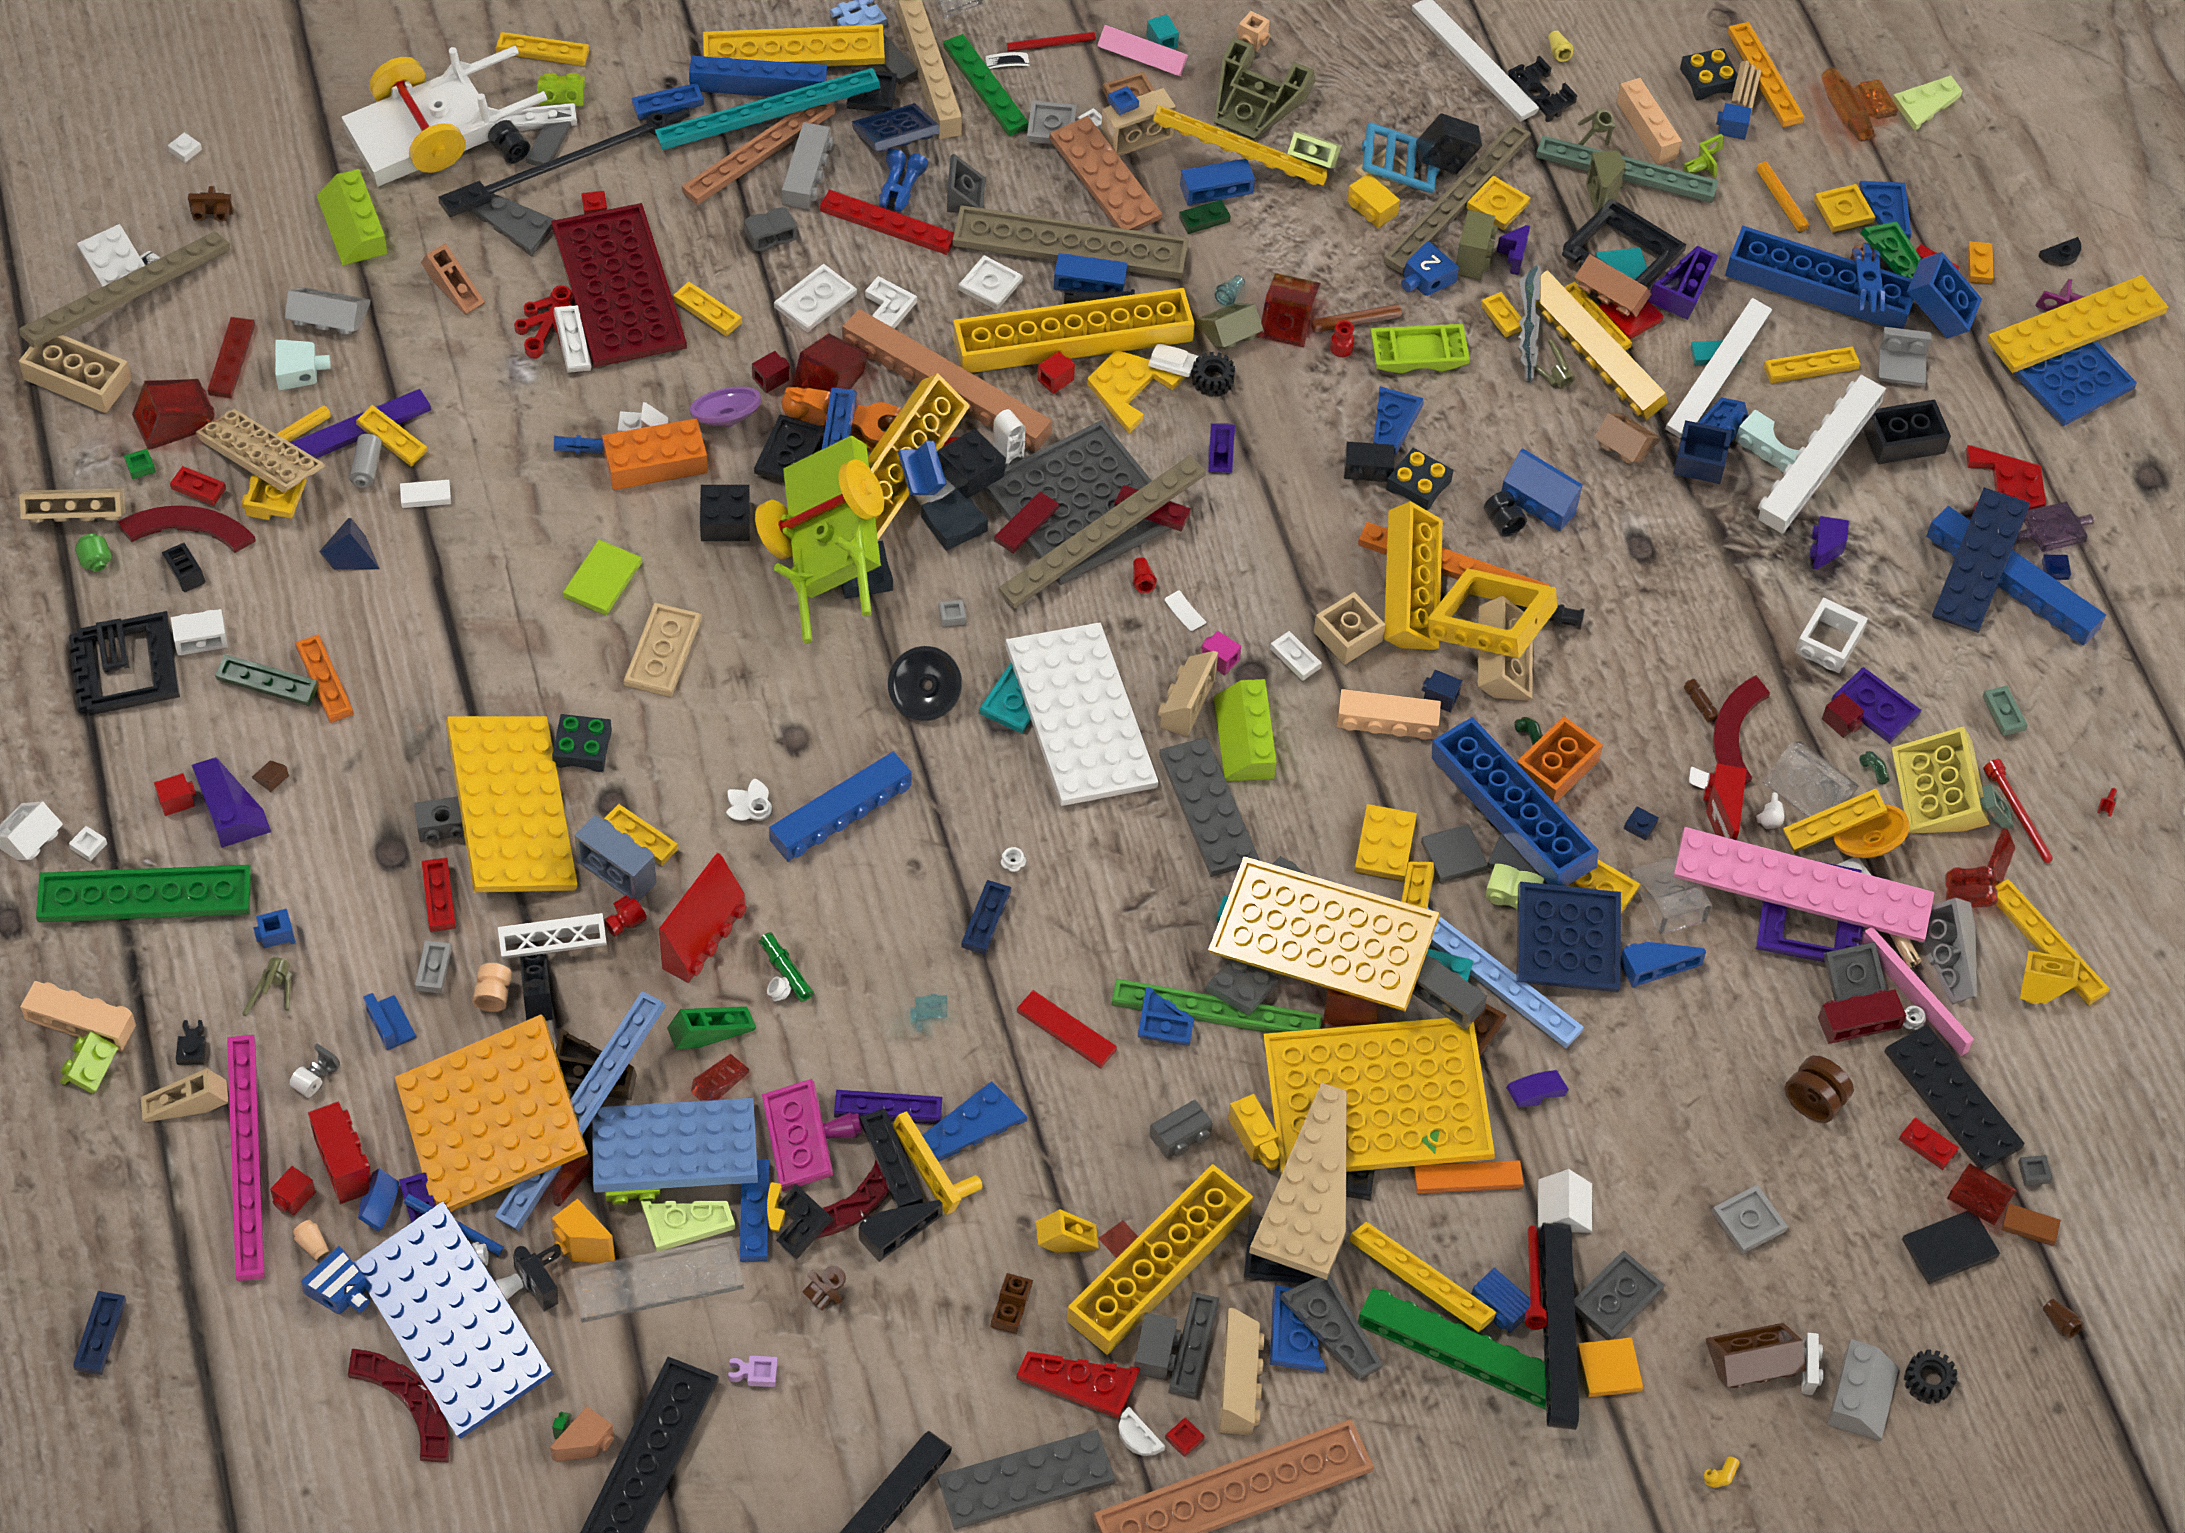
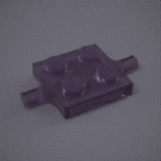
[2017,502,2094,552]

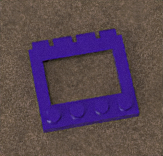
[1755,861,1864,962]

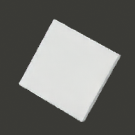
[958,255,1023,310]

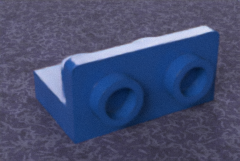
[1698,397,1749,442]

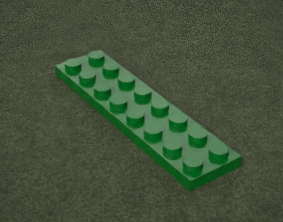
[36,865,252,922]

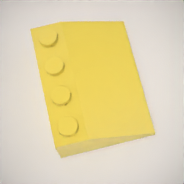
[1892,726,1990,834]

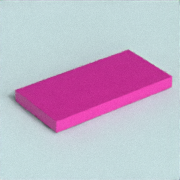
[762,1079,834,1191]

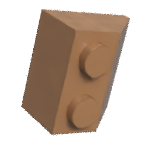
[1594,413,1661,464]

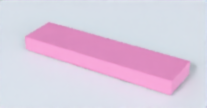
[1097,25,1188,76]

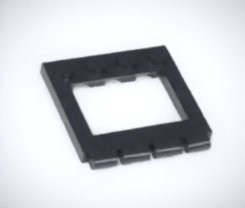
[1562,199,1687,287]
[69,611,180,716]

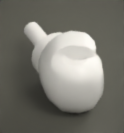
[1756,792,1785,829]

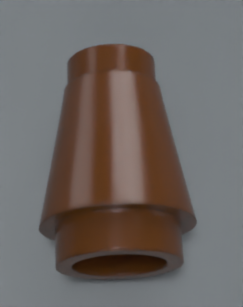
[2043,1299,2084,1339]

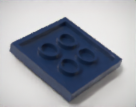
[852,103,940,152]

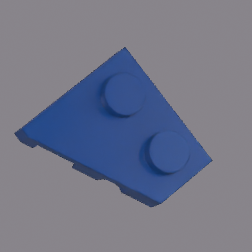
[1138,987,1194,1046]

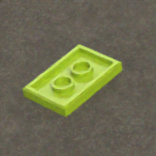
[563,540,642,616]

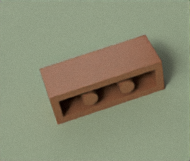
[1574,254,1651,317]

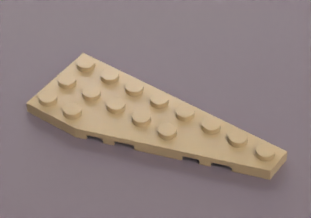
[1249,1082,1347,1280]

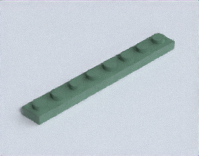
[1536,135,1718,203]

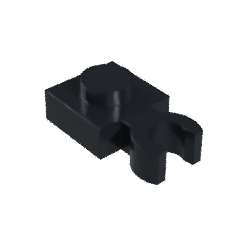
[176,1020,206,1065]

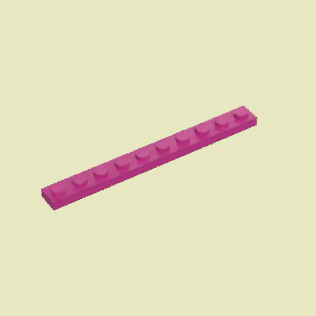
[227,1035,265,1281]

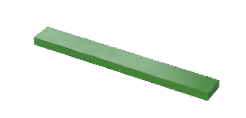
[1111,979,1322,1033]

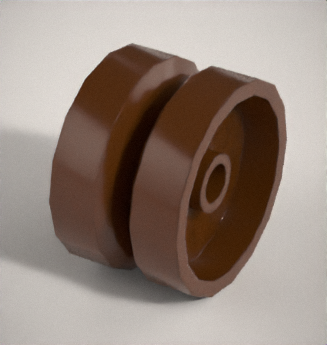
[1784,1055,1854,1123]

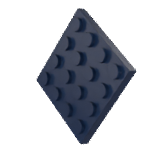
[1516,881,1621,992]

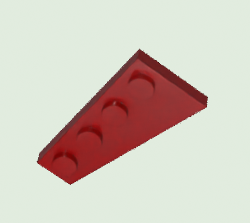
[1016,1351,1140,1419]

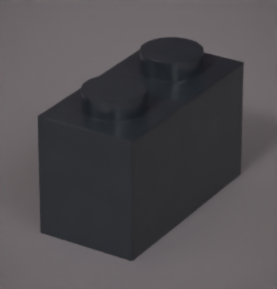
[1344,441,1394,482]

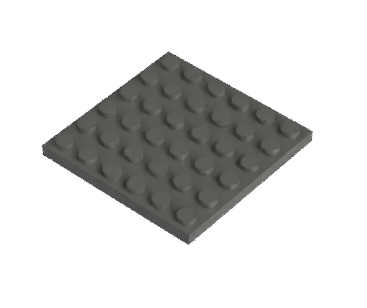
[984,420,1172,585]

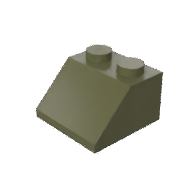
[1586,150,1626,214]
[1196,303,1264,350]

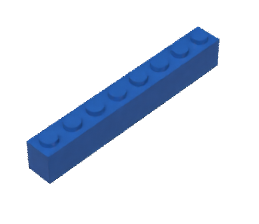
[1926,506,2106,646]

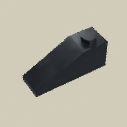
[858,1200,943,1262]

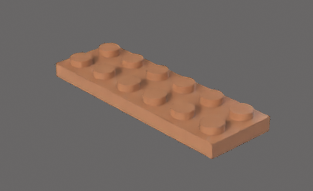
[1049,116,1162,231]

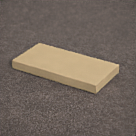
[623,603,702,697]

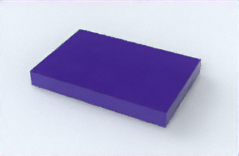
[1831,667,1922,744]

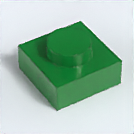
[124,449,156,479]

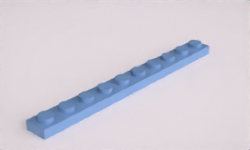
[494,991,666,1231]

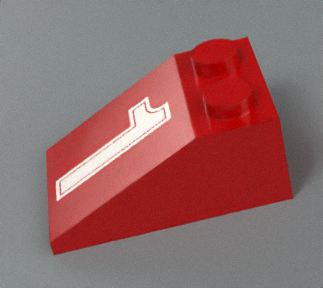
[1702,764,1747,840]

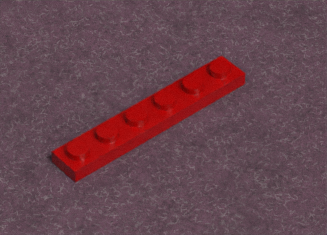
[820,189,955,255]

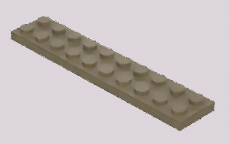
[953,205,1189,279]

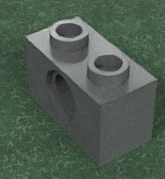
[414,796,464,842]

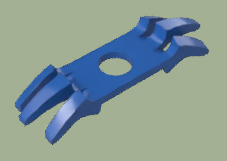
[1852,243,1885,313]

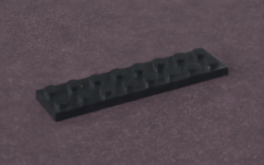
[580,1357,719,1533]

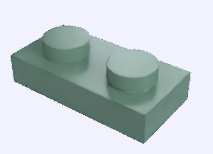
[1982,686,2027,736]
[1981,784,2014,830]

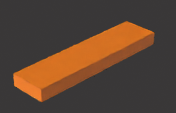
[295,634,354,723]
[1413,1160,1524,1194]

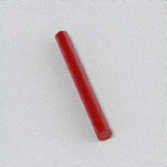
[1006,32,1096,52]

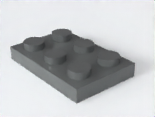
[1574,1250,1665,1340]

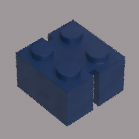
[1673,420,1732,484]

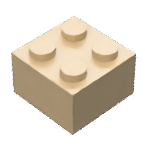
[1314,592,1386,665]

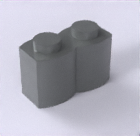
[744,207,797,251]

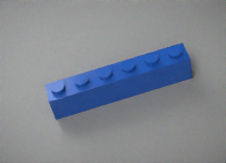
[689,56,827,97]
[769,751,912,862]

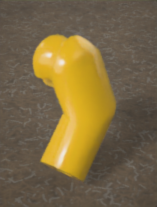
[1703,1456,1740,1488]

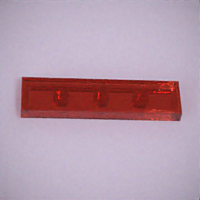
[207,317,255,398]

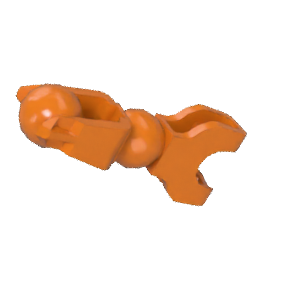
[781,387,901,452]

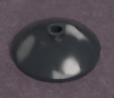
[888,646,962,721]

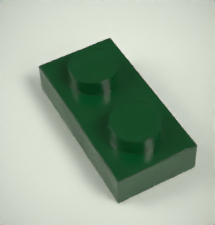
[1179,199,1231,234]

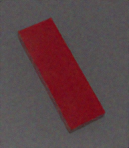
[994,491,1059,554]

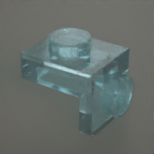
[910,994,947,1032]

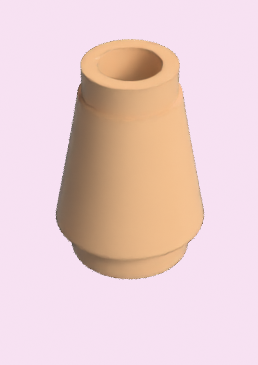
[292,1220,330,1262]

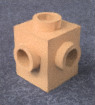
[1237,11,1270,52]

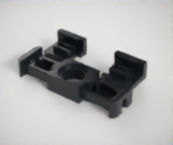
[1508,55,1577,122]

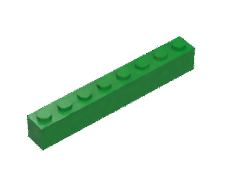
[1358,1287,1546,1410]

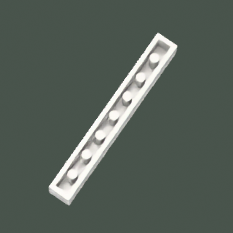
[1758,375,1886,534]

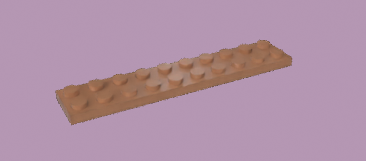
[1094,1419,1374,1533]

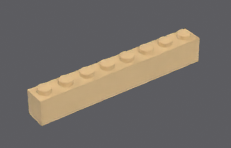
[895,0,962,139]

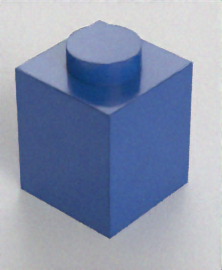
[1716,103,1752,140]

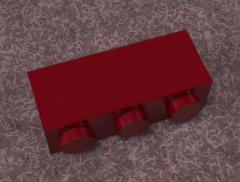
[1818,989,1907,1044]

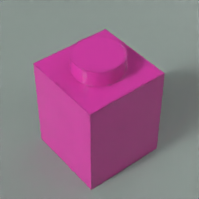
[1201,631,1241,676]

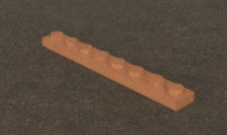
[682,103,835,205]

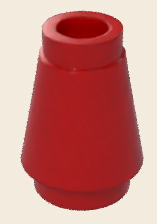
[1133,557,1157,593]

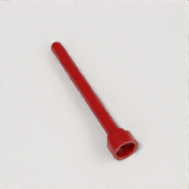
[1983,759,2053,863]
[1525,1225,1547,1330]

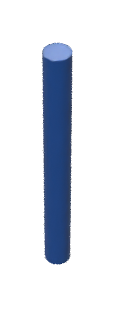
[404,1194,504,1256]

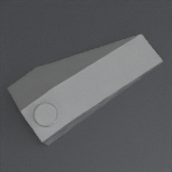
[1918,898,1977,1003]

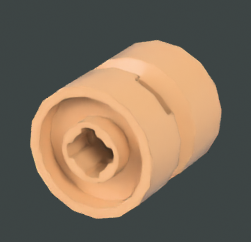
[472,963,512,1012]

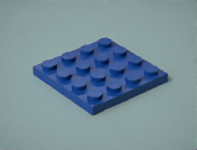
[2003,341,2137,426]

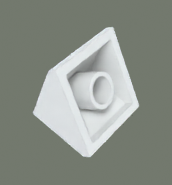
[1538,1169,1592,1234]

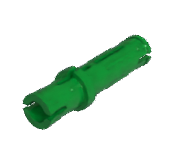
[758,932,814,1002]

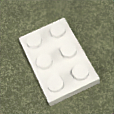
[77,224,145,287]

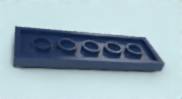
[1932,487,2030,633]

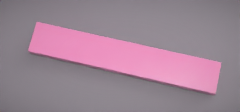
[1860,927,1974,1056]

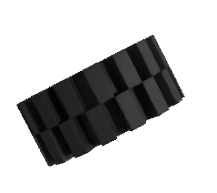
[1192,352,1235,397]
[1904,1349,1958,1404]

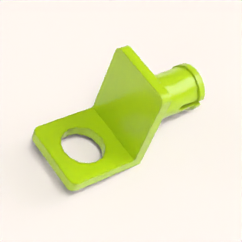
[1683,134,1723,178]

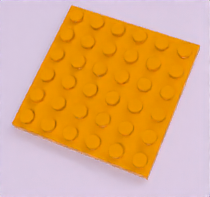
[395,1014,588,1212]

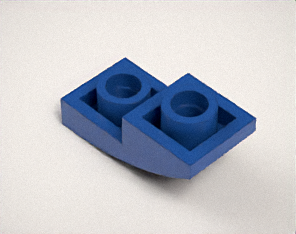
[358,1168,399,1232]

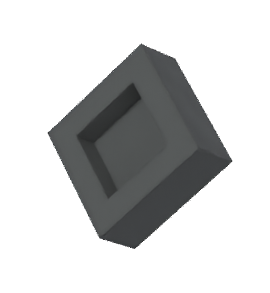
[2018,1155,2053,1186]

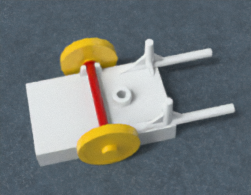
[342,46,547,187]

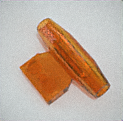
[1821,67,1898,142]

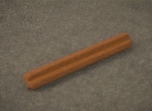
[1311,304,1402,333]

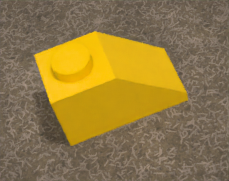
[1036,1209,1099,1253]

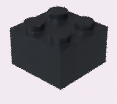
[1416,113,1482,174]
[937,428,1006,499]
[700,485,750,541]

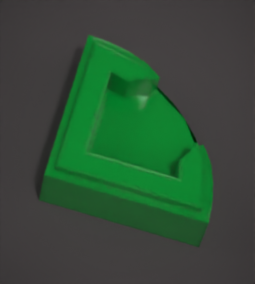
[552,1411,572,1439]

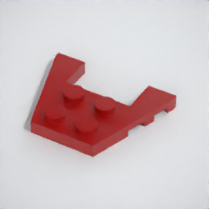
[1965,445,2046,513]

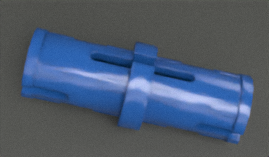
[554,435,603,454]

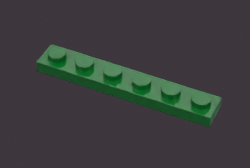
[943,34,1029,137]

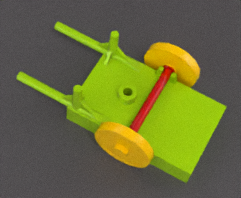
[755,435,884,644]

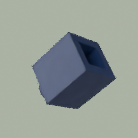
[1421,670,1463,713]

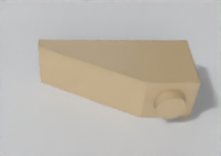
[141,1068,228,1122]

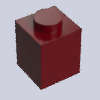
[752,351,790,393]
[1822,692,1865,738]

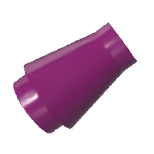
[823,1112,863,1139]

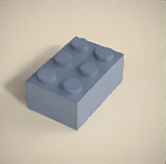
[574,815,656,902]

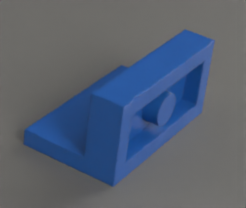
[898,441,946,495]
[363,993,416,1051]

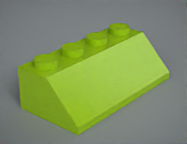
[317,169,388,266]
[1214,679,1277,782]

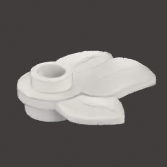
[726,779,772,821]

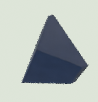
[319,518,380,570]

